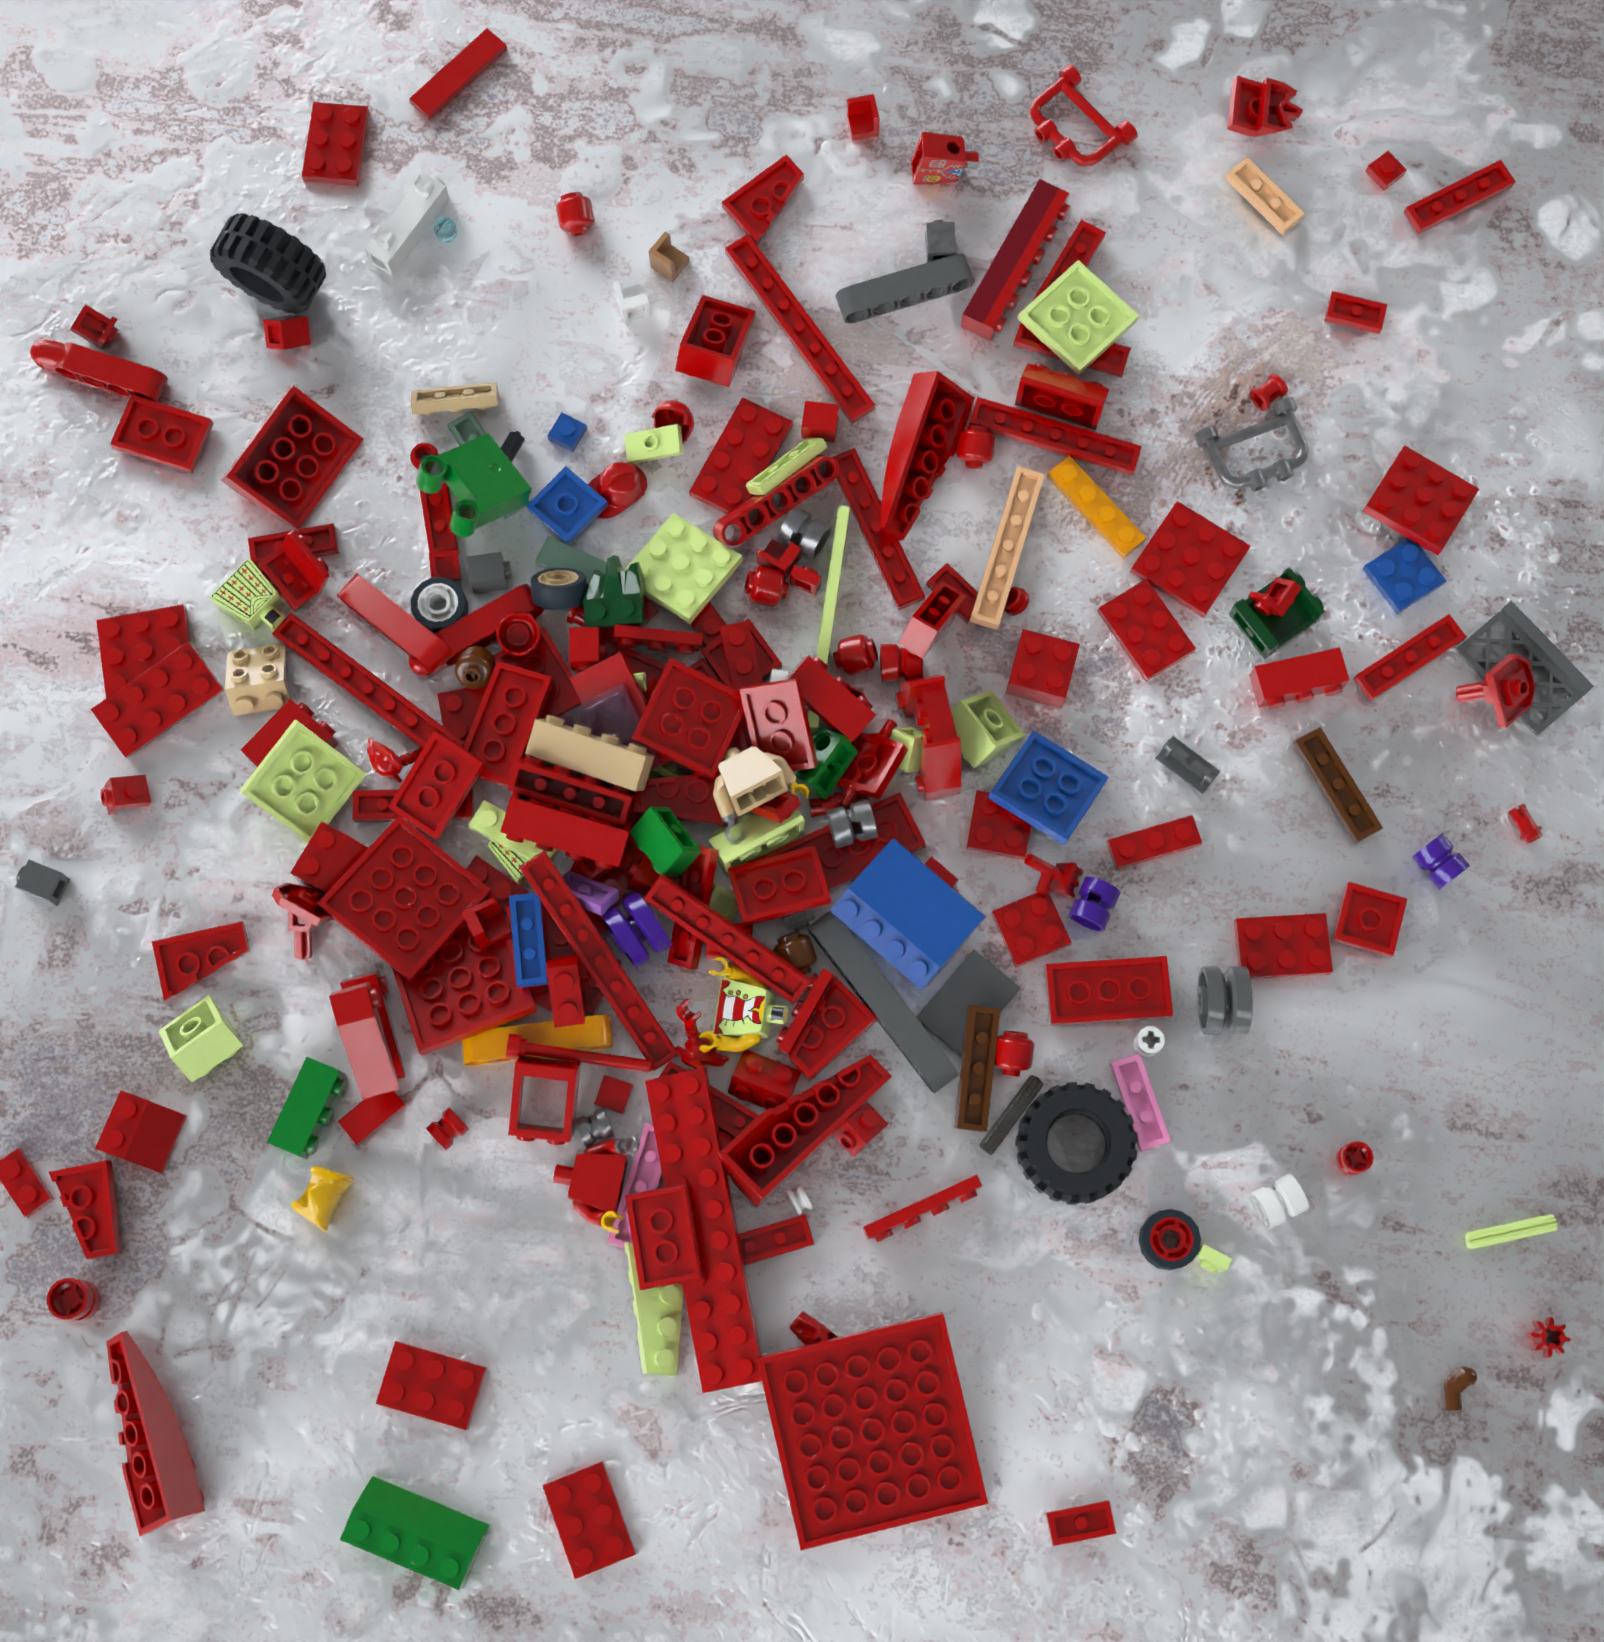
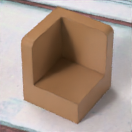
[648,232,690,282]

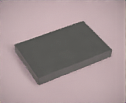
[916,949,1020,1058]

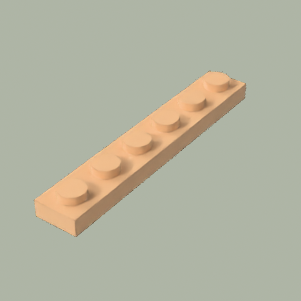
[969,466,1045,630]

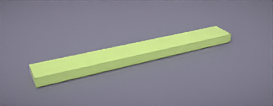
[808,506,850,736]

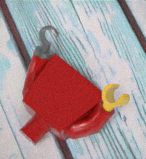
[553,1135,640,1234]

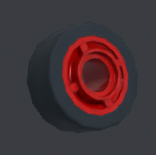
[1138,1209,1201,1271]

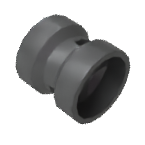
[575,1107,614,1147]

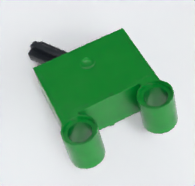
[416,431,532,537]

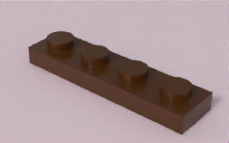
[1293,727,1383,844]
[954,1005,1000,1132]

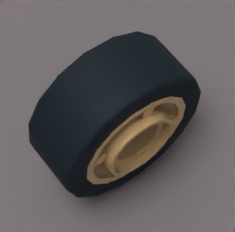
[530,568,587,610]

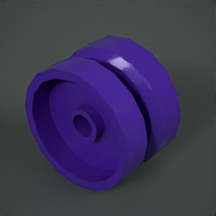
[600,890,672,969]

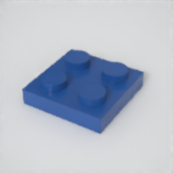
[526,466,609,545]
[1363,538,1446,615]

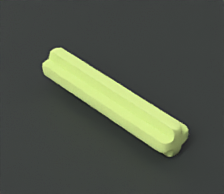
[1464,1214,1558,1249]

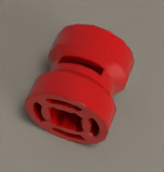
[426,1107,470,1151]
[1336,1141,1374,1175]

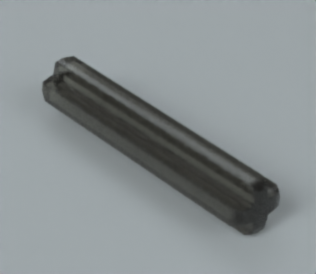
[979,1075,1044,1155]

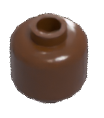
[455,646,496,690]
[773,931,817,974]

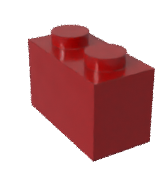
[546,955,585,1028]

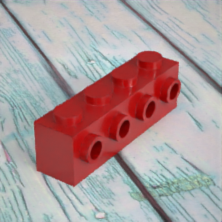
[507,755,636,826]

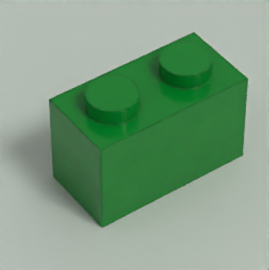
[630,807,702,876]

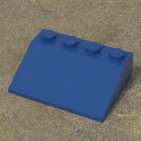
[830,838,986,990]

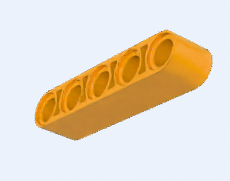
[462,1015,613,1066]

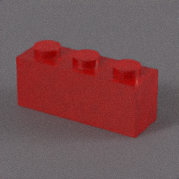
[898,581,966,659]
[1249,647,1350,709]
[785,655,876,743]

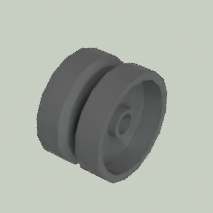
[1197,966,1253,1034]

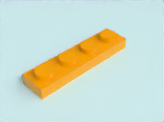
[1047,455,1146,559]

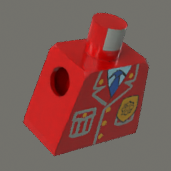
[911,132,979,185]

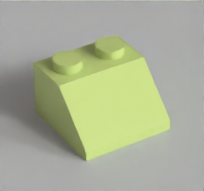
[951,690,1026,768]
[159,994,243,1083]

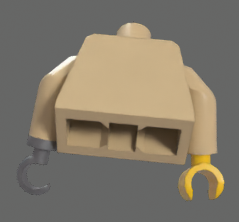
[713,747,809,842]

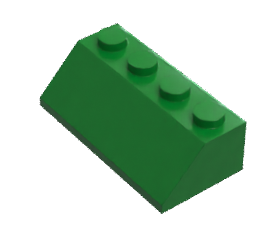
[340,1476,490,1590]

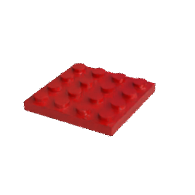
[317,816,491,983]
[392,904,538,1056]

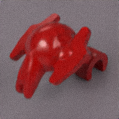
[367,737,423,783]
[675,999,729,1069]

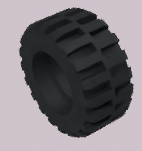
[210,213,326,314]
[1015,1082,1138,1205]

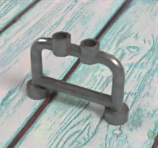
[1194,397,1309,492]

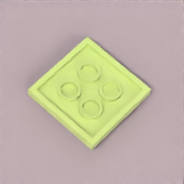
[1018,260,1139,375]
[624,513,743,624]
[239,720,367,842]

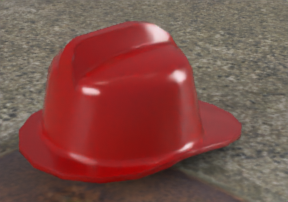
[588,462,647,519]

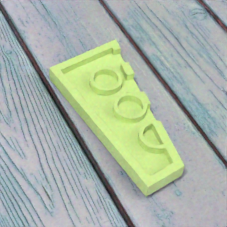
[624,1242,684,1376]

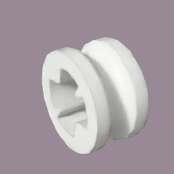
[786,1184,813,1216]

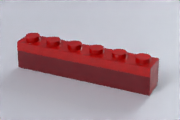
[961,179,1070,341]

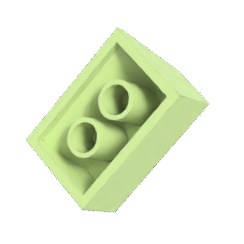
[708,809,805,877]

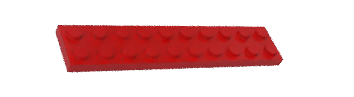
[645,1067,762,1393]

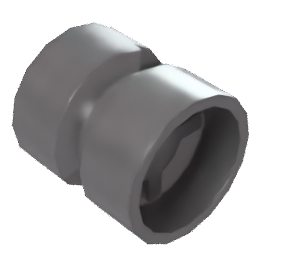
[778,506,832,559]
[826,800,878,848]

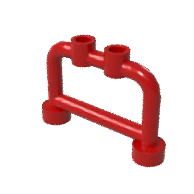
[1030,64,1138,167]

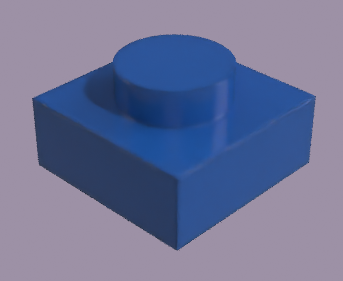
[547,412,587,452]

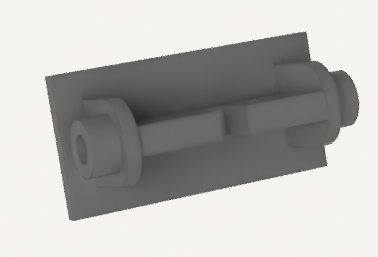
[1155,736,1221,794]

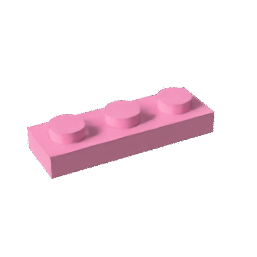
[1109,1053,1171,1152]

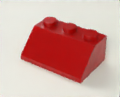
[1015,363,1109,431]

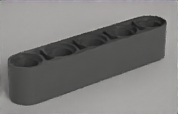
[835,254,975,324]

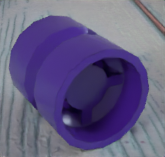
[1412,833,1470,890]
[1068,876,1121,932]

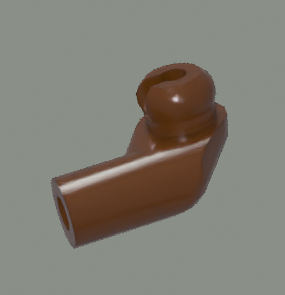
[1444,1366,1477,1410]

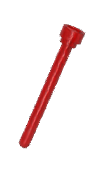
[505,1034,654,1072]

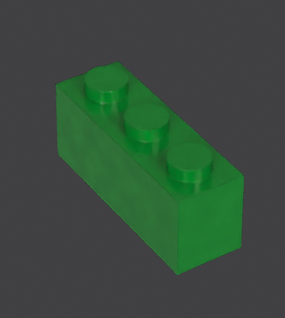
[267,1057,346,1160]

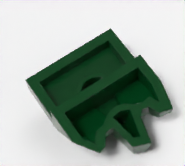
[583,555,646,629]

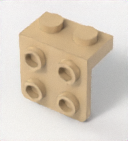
[224,644,292,716]

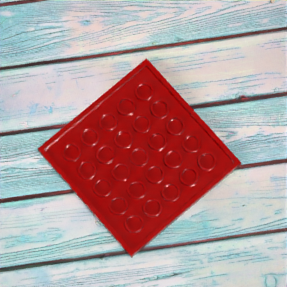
[757,1312,988,1550]

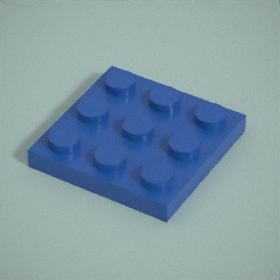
[988,730,1109,846]

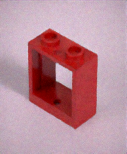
[508,1056,581,1145]

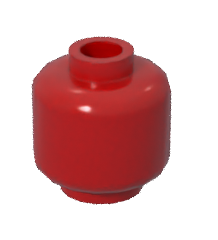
[556,192,595,236]
[956,425,996,469]
[744,566,789,607]
[833,634,879,676]
[994,1030,1034,1077]

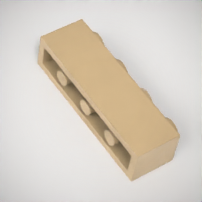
[525,715,655,791]

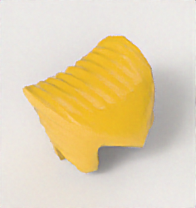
[291,1166,354,1232]

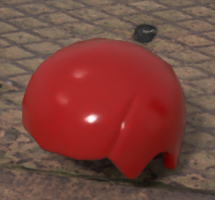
[651,400,695,444]
[496,612,541,656]

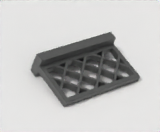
[1455,600,1594,736]

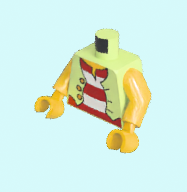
[699,957,788,1052]

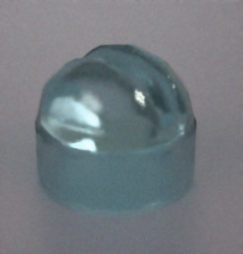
[434,217,457,242]

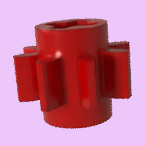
[1526,1317,1571,1358]

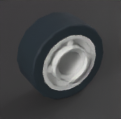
[410,577,469,634]

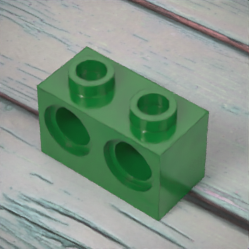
[793,727,859,799]

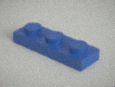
[509,893,548,988]

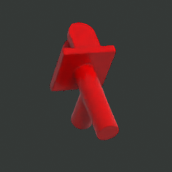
[1024,853,1084,899]

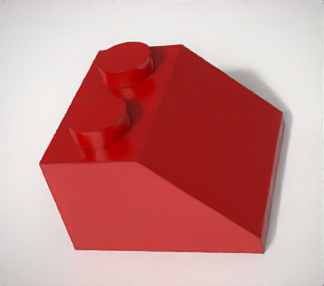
[95,1090,187,1173]

